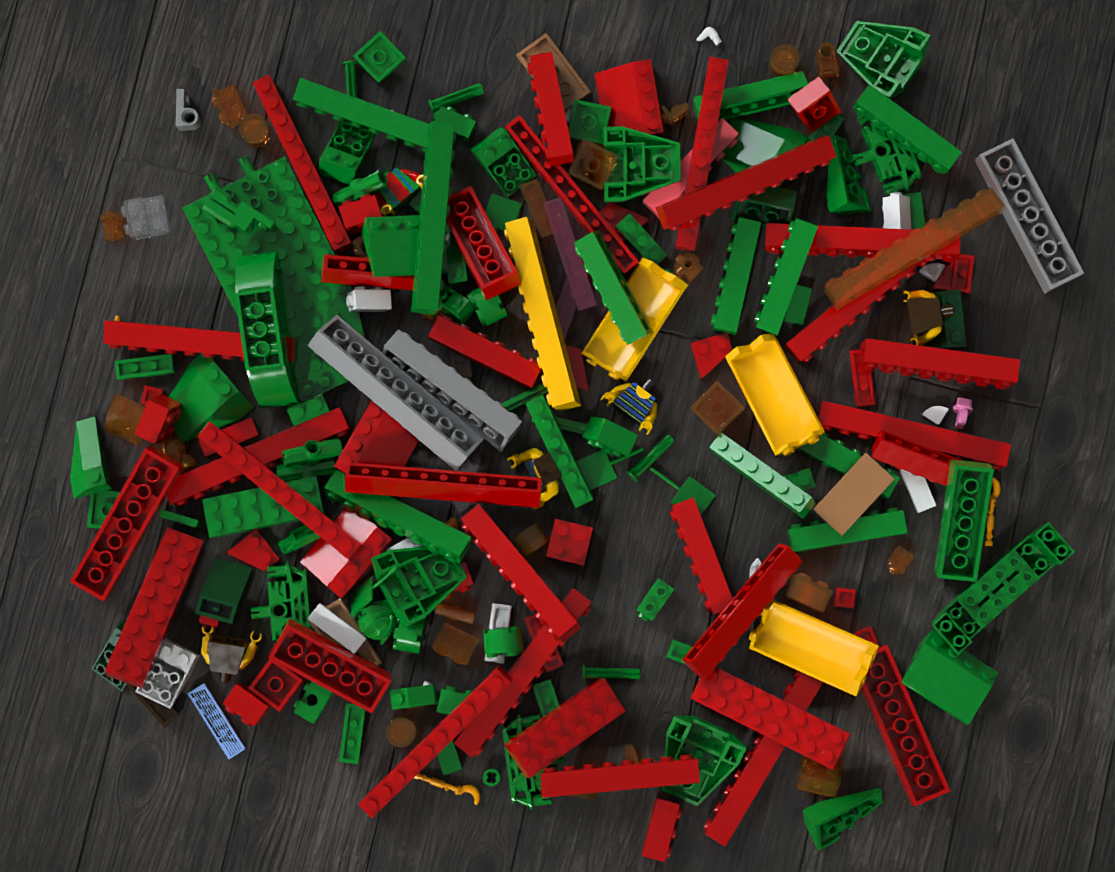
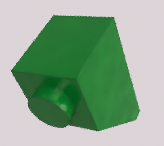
[390,684,437,710]

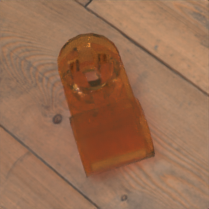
[816,42,840,81]

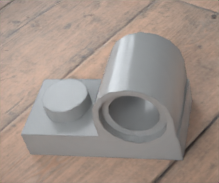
[176,89,202,131]

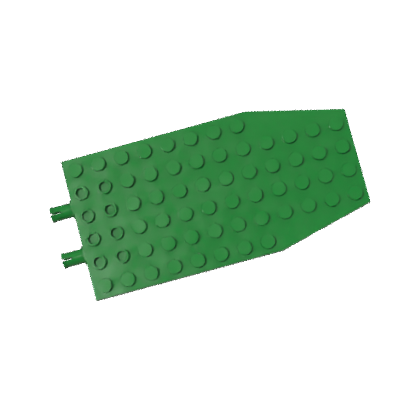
[182,155,365,402]

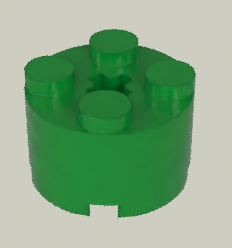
[467,288,507,327]
[393,618,426,654]
[483,627,524,658]

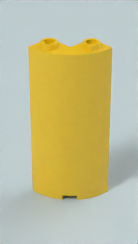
[581,257,688,381]
[725,333,825,456]
[749,600,879,696]

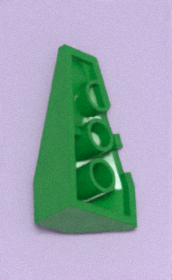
[826,135,871,216]
[70,417,112,499]
[803,788,883,851]

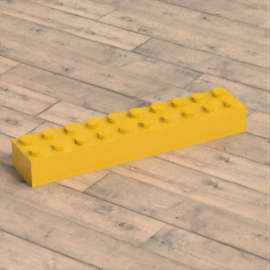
[504,217,581,412]

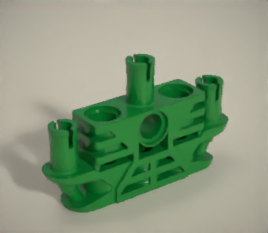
[852,114,921,196]
[251,561,313,640]
[502,713,566,811]

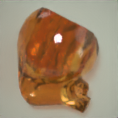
[152,437,196,476]

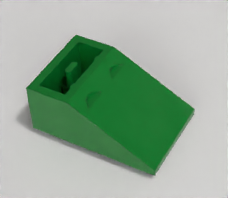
[318,120,376,185]
[470,127,537,198]

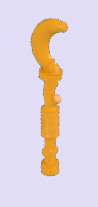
[985,477,1001,546]
[413,772,481,805]

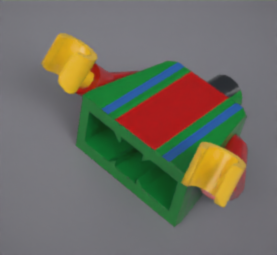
[375,165,423,217]

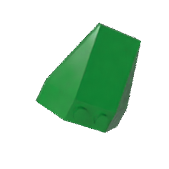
[836,21,931,99]
[722,118,808,188]
[603,126,681,202]
[169,353,254,442]
[371,546,467,627]
[662,715,747,806]

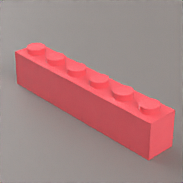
[643,118,739,218]

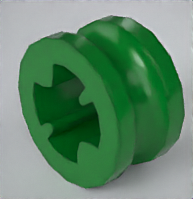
[483,768,501,787]

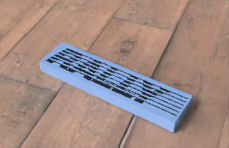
[188,683,246,759]

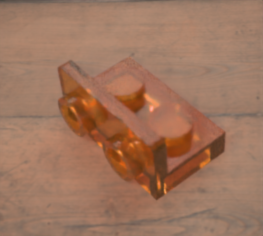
[211,84,250,128]
[432,622,479,665]

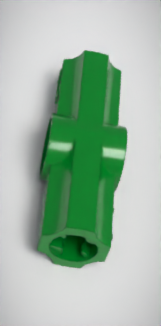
[332,171,388,209]
[282,438,343,467]
[277,457,337,481]

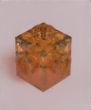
[673,251,704,284]

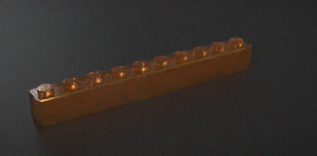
[824,187,1005,310]

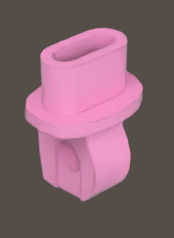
[953,398,973,429]

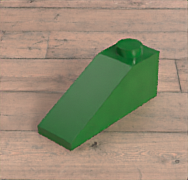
[444,230,469,287]

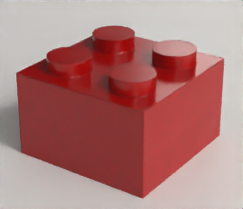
[787,77,842,134]
[339,194,383,236]
[134,394,182,444]
[546,519,593,566]
[248,659,306,712]
[222,683,272,727]

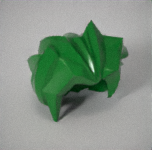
[357,600,397,645]

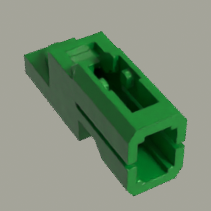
[202,187,276,233]

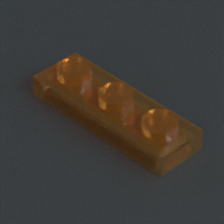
[520,179,559,239]

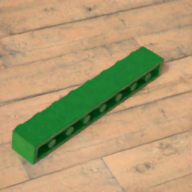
[293,78,429,152]
[324,470,471,564]

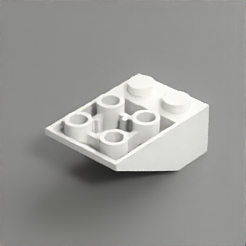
[135,638,200,709]

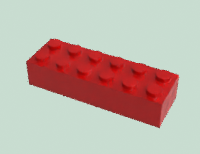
[446,186,521,300]
[269,619,392,713]
[504,678,625,778]

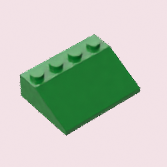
[362,215,448,277]
[901,630,998,726]

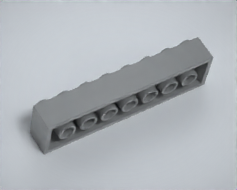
[975,139,1084,294]
[382,329,522,452]

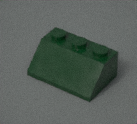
[731,186,797,227]
[923,290,966,350]

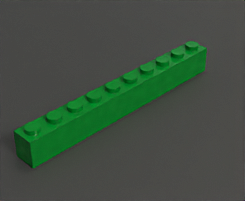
[411,121,456,315]

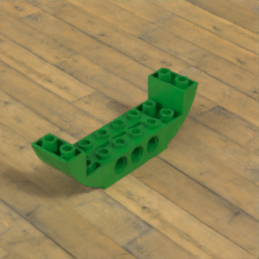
[235,251,300,409]
[932,522,1075,655]

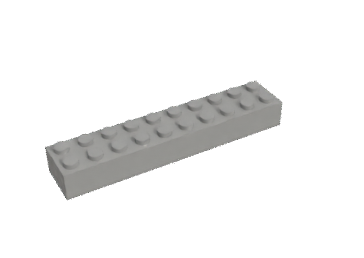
[308,315,484,471]

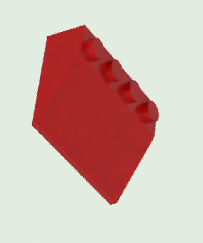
[594,59,664,138]
[334,400,419,473]
[300,508,393,599]

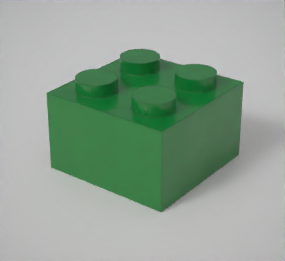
[582,416,638,457]

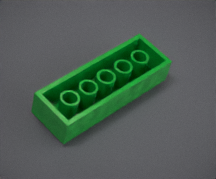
[934,460,994,582]
[202,476,326,538]

